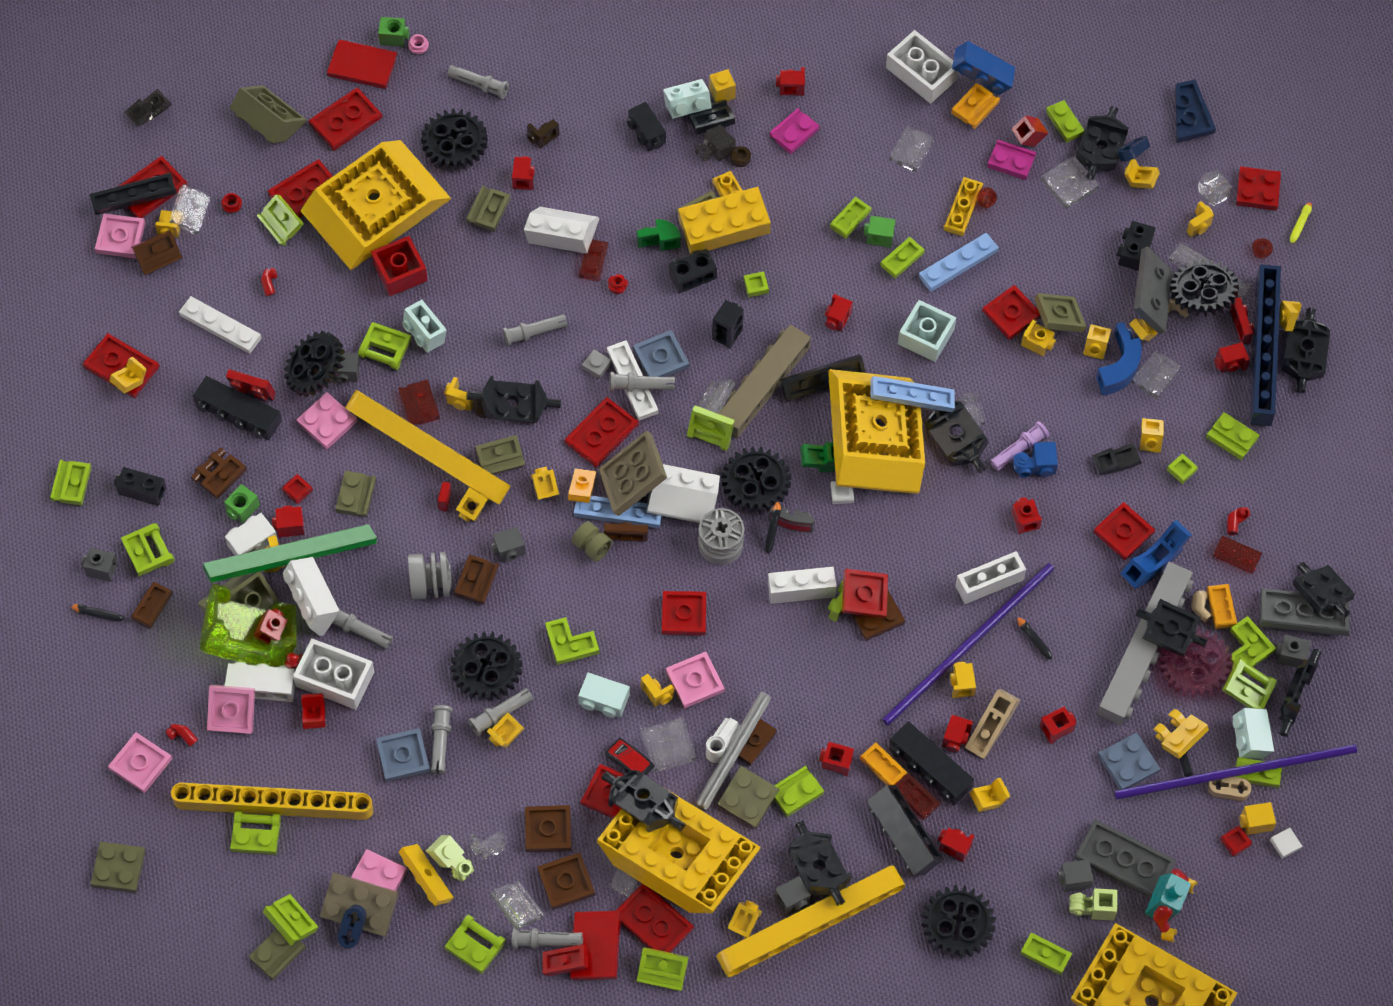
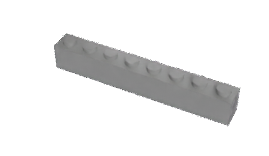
[1097,562,1194,726]

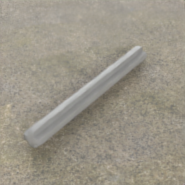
[696,692,771,810]

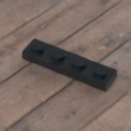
[89,173,177,215]
[780,354,866,401]

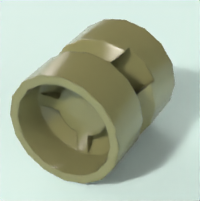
[571,521,613,562]

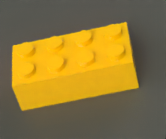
[678,187,771,254]

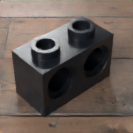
[669,249,717,294]
[712,300,744,349]

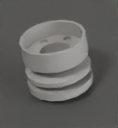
[698,508,745,565]
[408,552,452,600]

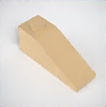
[965,689,1021,759]

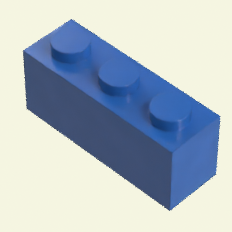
[952,41,1015,95]

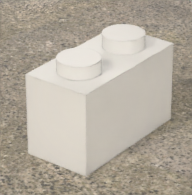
[225,513,278,556]

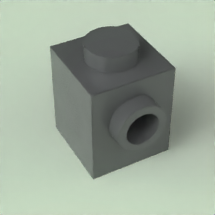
[333,353,360,383]
[490,526,525,562]
[82,547,118,582]
[1275,635,1311,668]
[1057,859,1094,892]
[775,876,811,915]

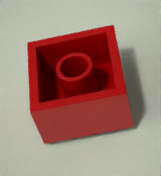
[371,236,428,297]

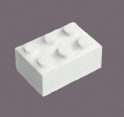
[886,30,959,104]
[293,638,374,710]

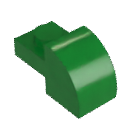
[636,219,681,251]
[800,442,835,473]

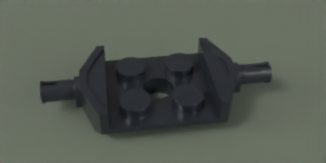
[1076,106,1129,180]
[1282,308,1331,393]
[466,376,561,423]
[925,401,989,474]
[1279,649,1322,737]
[601,770,686,832]
[788,821,852,906]

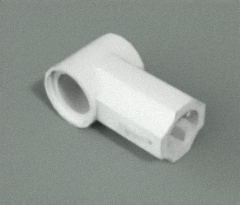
[706,718,740,763]

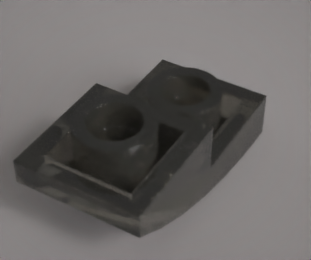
[125,88,172,127]

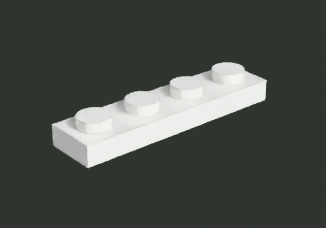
[179,296,262,354]
[607,340,659,421]

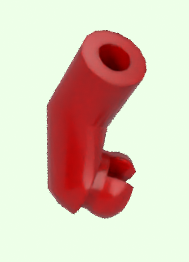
[261,268,277,297]
[1227,507,1250,536]

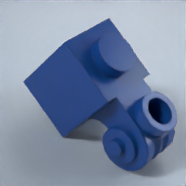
[1013,442,1058,478]

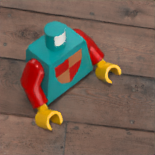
[1145,869,1197,942]

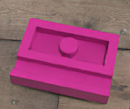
[769,108,819,154]
[987,140,1036,180]

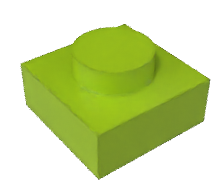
[743,271,769,297]
[1167,453,1198,484]

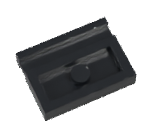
[688,100,736,134]

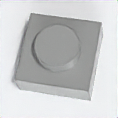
[582,350,612,379]

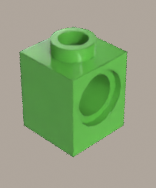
[378,17,409,47]
[864,216,896,248]
[224,484,260,524]

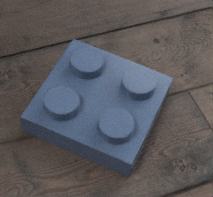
[633,330,689,377]
[376,728,430,782]
[1098,732,1160,790]

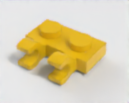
[1153,709,1209,759]

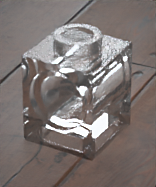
[1198,169,1232,207]

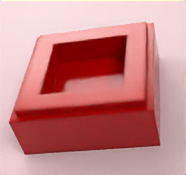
[282,474,313,504]
[438,482,452,512]
[1220,825,1253,857]

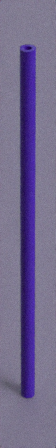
[882,563,1054,726]
[1114,744,1357,800]

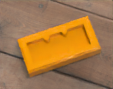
[568,469,596,503]
[1206,584,1237,629]
[860,742,908,786]

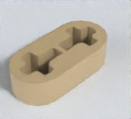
[1207,777,1251,801]

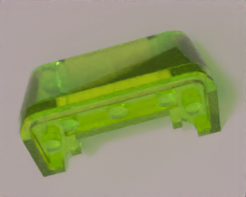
[200,584,297,667]

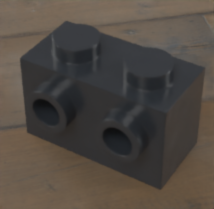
[1116,221,1156,271]

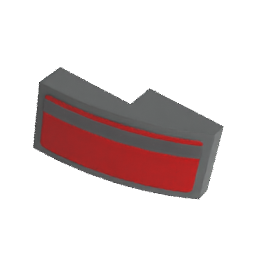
[768,505,815,532]

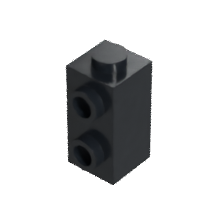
[626,102,666,151]
[114,467,167,506]

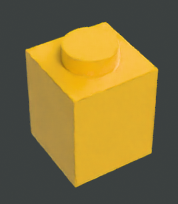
[709,69,736,102]
[1239,802,1276,835]

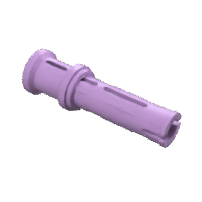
[989,421,1049,471]

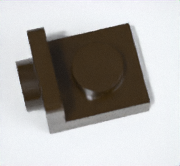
[527,119,559,149]

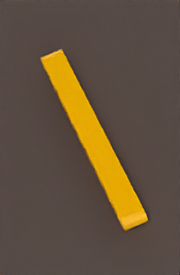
[345,390,511,505]
[171,783,374,820]
[716,865,906,977]

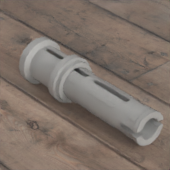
[447,64,509,99]
[502,314,568,346]
[609,372,675,392]
[332,606,393,649]
[468,688,533,736]
[430,705,453,774]
[512,928,583,949]

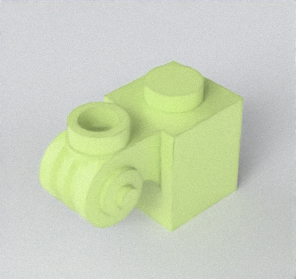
[426,835,474,882]
[1069,888,1117,921]

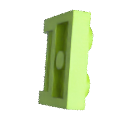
[358,322,412,370]
[687,405,735,451]
[121,523,175,577]
[1222,657,1277,709]
[230,811,281,855]
[444,914,506,974]

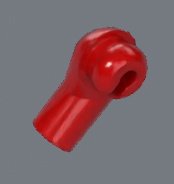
[285,653,304,669]
[165,724,198,747]

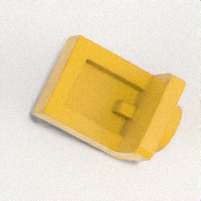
[1125,159,1160,189]
[1186,201,1214,238]
[1279,301,1302,331]
[109,357,146,394]
[444,377,474,411]
[487,712,525,748]
[969,778,1010,812]

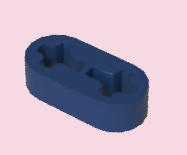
[1118,136,1151,162]
[338,904,367,949]

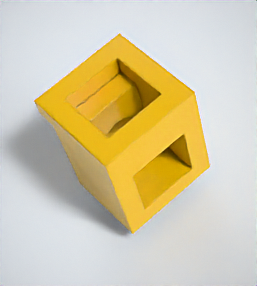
[1021,320,1056,357]
[456,487,489,522]
[950,662,976,698]

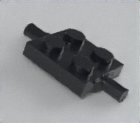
[1293,562,1355,618]
[1135,599,1208,657]

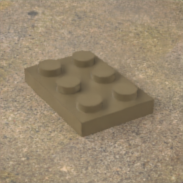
[320,872,399,937]

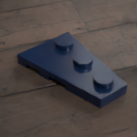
[1175,79,1216,143]

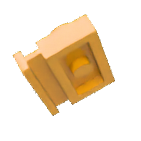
[951,83,1000,129]

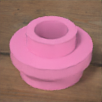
[408,34,429,54]

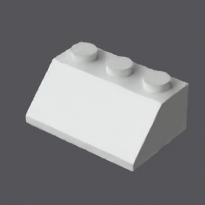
[524,207,599,254]
[647,464,720,523]
[282,557,339,636]

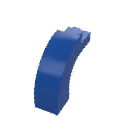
[1096,322,1142,396]
[1120,520,1192,589]

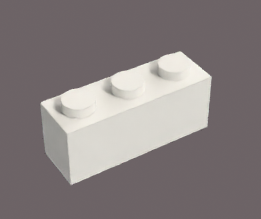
[955,551,1026,604]
[768,567,837,604]
[225,662,295,702]

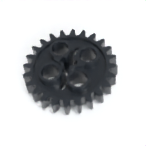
[421,108,488,170]
[1170,259,1239,317]
[284,331,345,397]
[721,446,791,513]
[450,631,522,701]
[921,885,996,959]

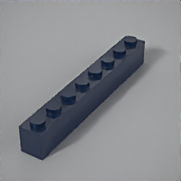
[1250,264,1281,426]

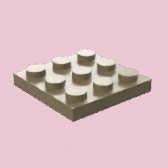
[599,430,667,516]

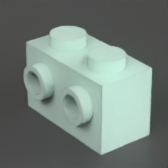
[663,79,712,118]
[402,300,447,353]
[578,673,630,718]
[1233,708,1274,759]

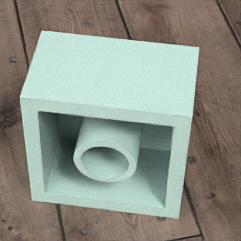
[898,300,956,362]

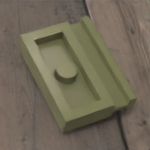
[466,185,511,232]
[475,435,525,475]
[336,471,376,518]
[249,929,306,981]

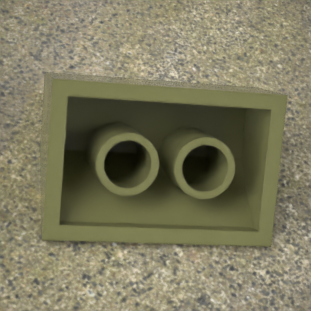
[230,85,307,143]
[197,572,281,643]

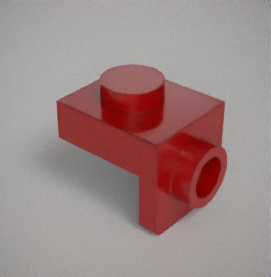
[301,693,326,729]

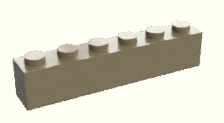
[717,324,811,439]

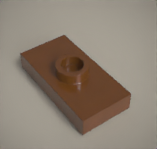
[604,522,648,542]
[131,581,173,629]
[738,719,777,766]

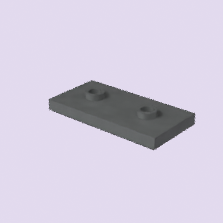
[1134,246,1173,334]
[1260,588,1350,636]
[1074,819,1176,898]

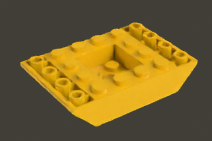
[301,140,451,271]
[828,369,925,494]
[597,790,761,913]
[1070,923,1237,1006]

